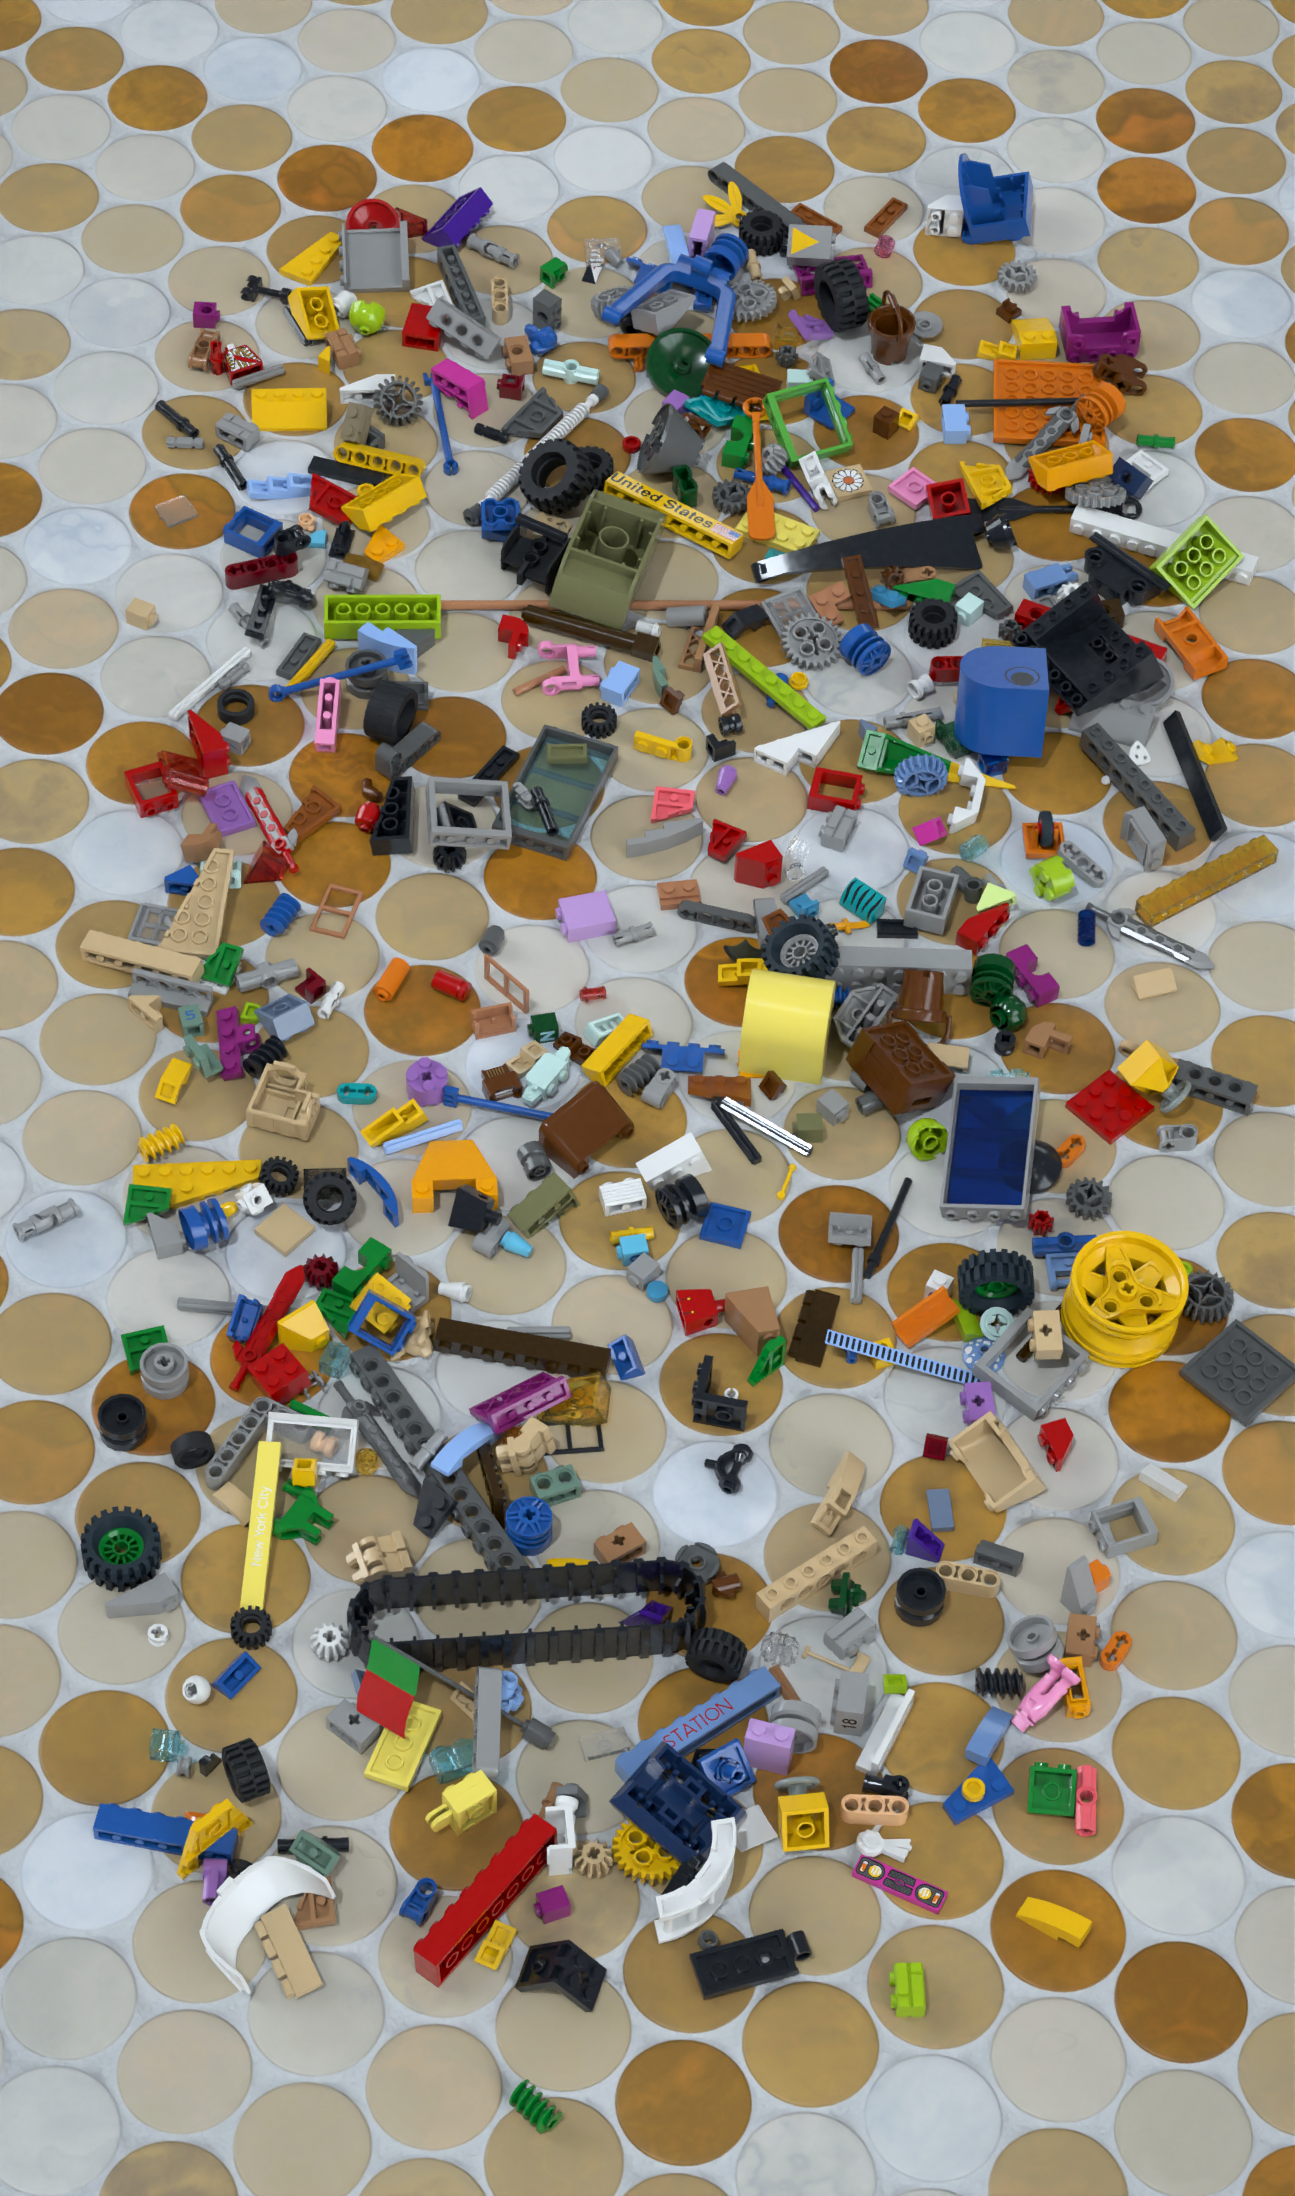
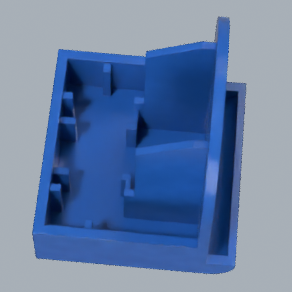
[958,153,1033,245]

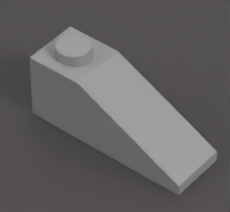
[1060,1555,1097,1616]
[105,1572,180,1618]

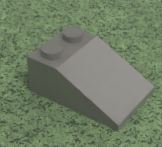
[631,289,696,336]

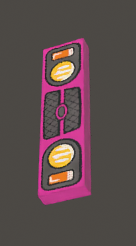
[852,1854,948,1915]

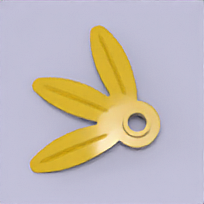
[702,182,746,228]

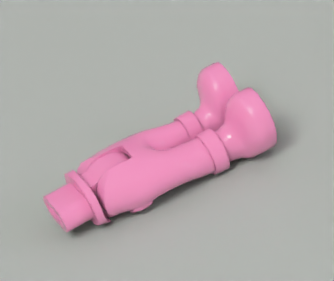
[1011,1653,1082,1733]

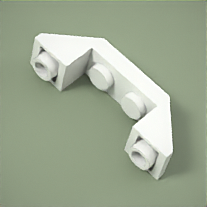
[946,758,986,834]

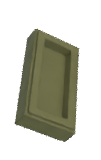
[547,743,587,764]

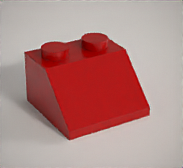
[734,840,783,889]

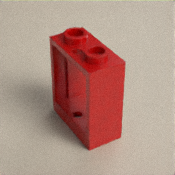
[807,767,865,813]

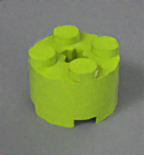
[1029,855,1075,901]

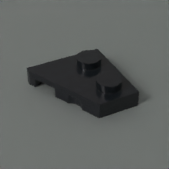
[413,1477,458,1539]

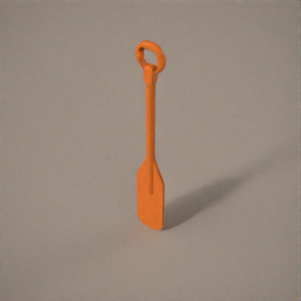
[742,397,775,541]

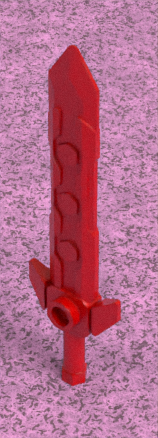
[229,1265,305,1392]

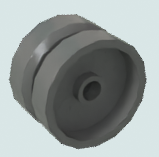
[345,649,389,700]

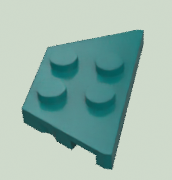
[684,395,748,427]

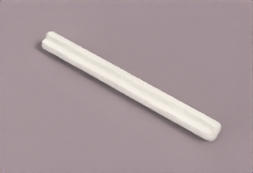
[168,646,251,721]

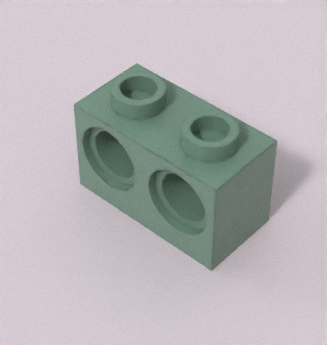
[529,1464,581,1507]

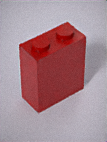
[402,303,448,352]

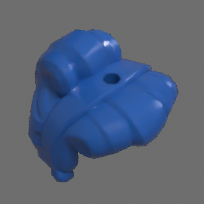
[524,324,558,355]

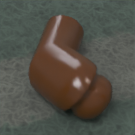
[362,778,383,802]

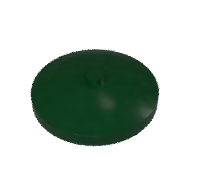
[646,328,711,399]

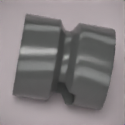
[517,1141,553,1181]

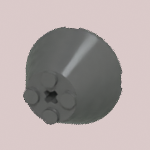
[637,403,705,474]

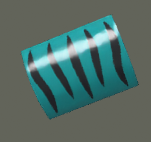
[839,877,887,925]

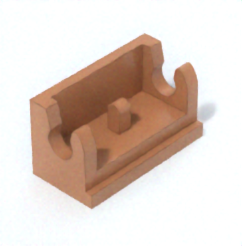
[471,1002,516,1040]

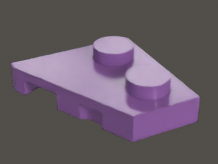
[788,310,834,341]

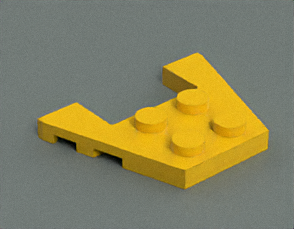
[177,1798,253,1880]

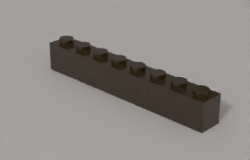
[434,1317,611,1382]

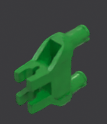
[272,1478,334,1546]

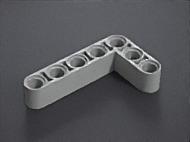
[205,1397,311,1491]

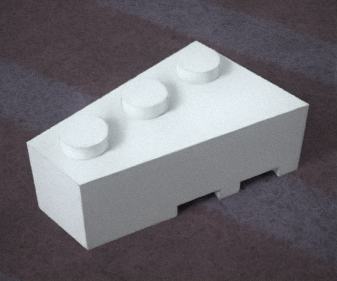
[636,1132,712,1192]

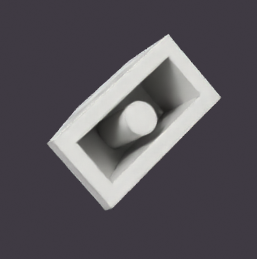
[918,344,956,378]

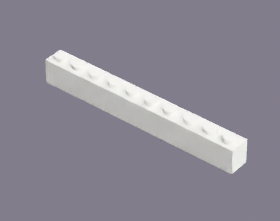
[1069,504,1259,586]

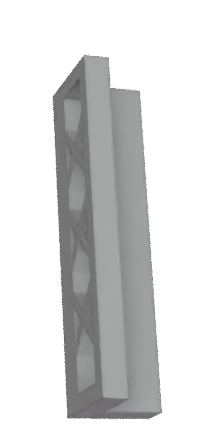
[128,968,214,1017]

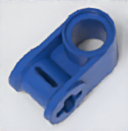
[399,1878,438,1927]

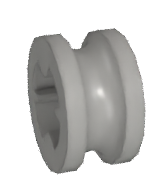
[177,1755,192,1778]

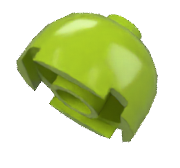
[349,300,386,335]
[906,1118,948,1161]

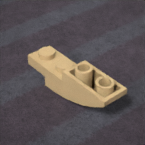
[810,1451,865,1536]

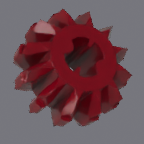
[303,1253,339,1290]

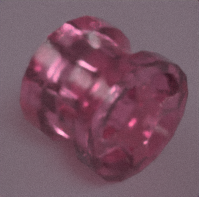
[874,235,895,258]

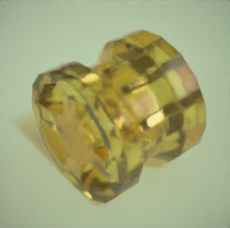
[356,1448,378,1476]

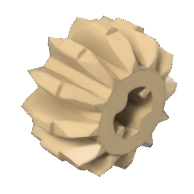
[573,1838,613,1879]

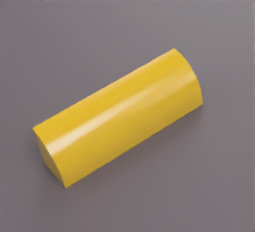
[581,1013,654,1087]

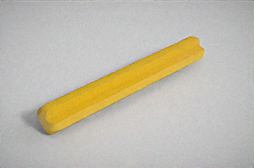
[286,638,335,694]

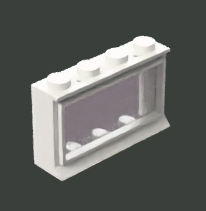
[266,1412,359,1477]

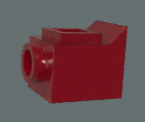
[497,373,525,401]

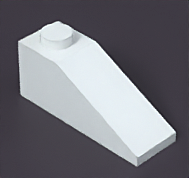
[340,374,396,404]

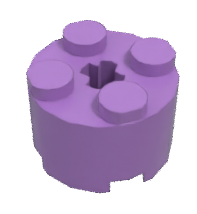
[406,1057,448,1107]

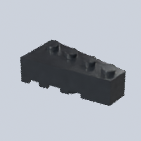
[369,776,415,856]

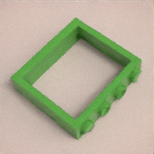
[762,377,853,468]

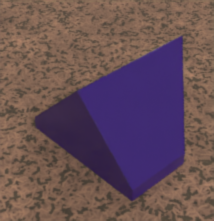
[905,1518,945,1563]
[618,1600,673,1626]

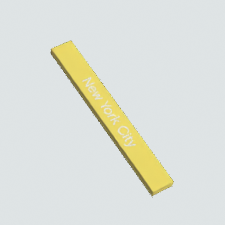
[240,1441,282,1612]

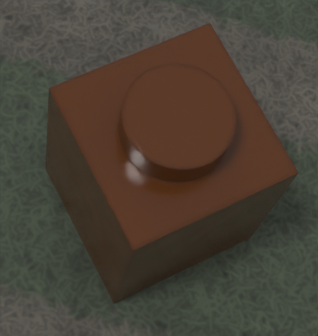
[872,406,900,440]

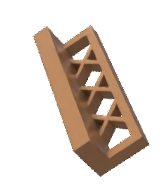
[678,603,720,673]
[702,642,743,718]

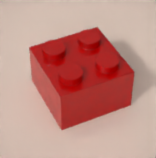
[926,478,971,520]
[247,1343,312,1405]

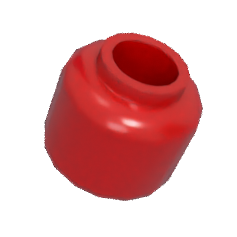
[354,802,381,833]

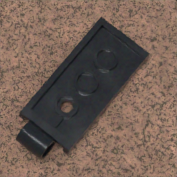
[689,1928,812,2000]

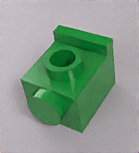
[540,257,568,289]

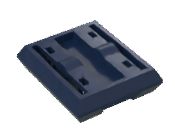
[609,1741,746,1865]

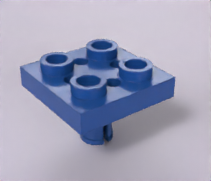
[697,1738,756,1796]

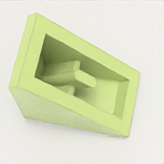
[976,883,1017,914]

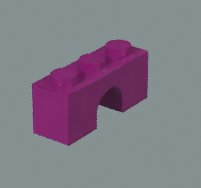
[1006,944,1060,1008]

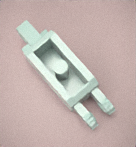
[522,1046,571,1107]

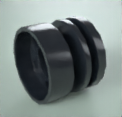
[655,1174,709,1229]

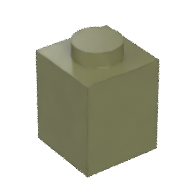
[792,1113,823,1143]

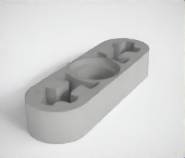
[1057,841,1107,888]

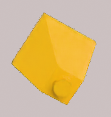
[277,1300,330,1352]

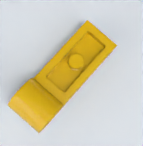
[633,731,693,763]

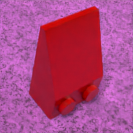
[187,710,231,780]

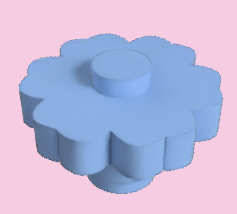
[501,1670,524,1713]

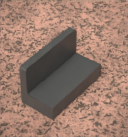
[973,1540,1024,1577]

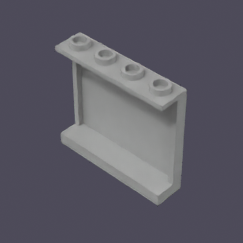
[338,221,410,293]

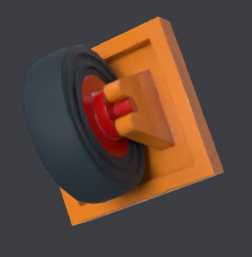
[1022,811,1066,859]

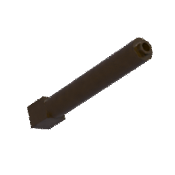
[521,604,661,662]

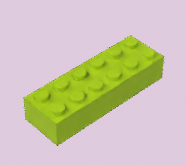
[324,594,441,639]

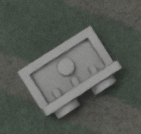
[828,1212,872,1247]

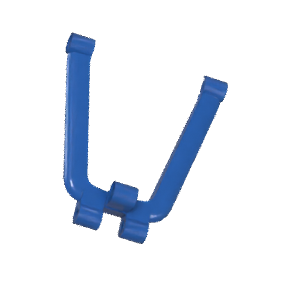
[601,254,736,368]

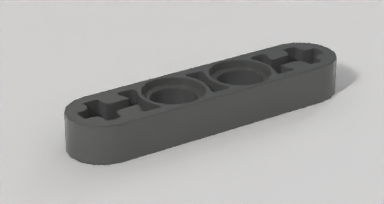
[677,900,756,933]

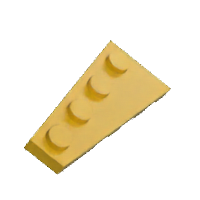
[279,232,342,287]

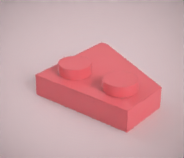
[651,786,695,823]

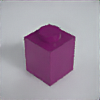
[533,1885,571,1924]

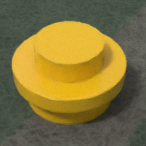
[789,672,808,690]

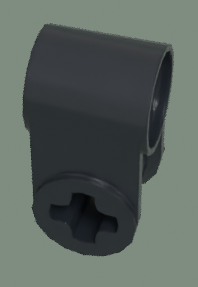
[274,524,311,557]

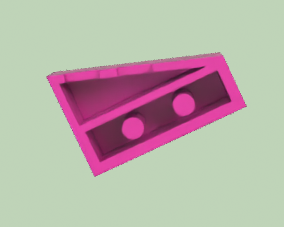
[431,358,489,420]

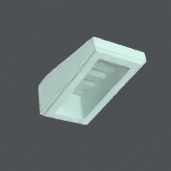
[584,1013,624,1047]

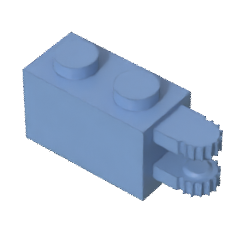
[1023,563,1079,601]

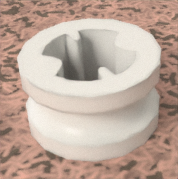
[148,1624,168,1647]

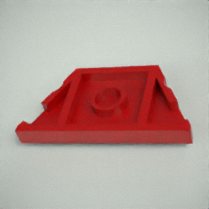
[309,473,358,526]

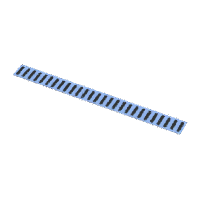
[825,1329,981,1384]

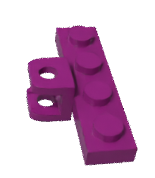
[216,1006,261,1081]

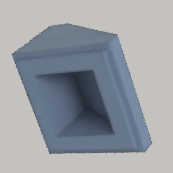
[858,719,878,741]

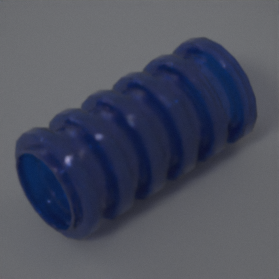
[1077,909,1096,947]

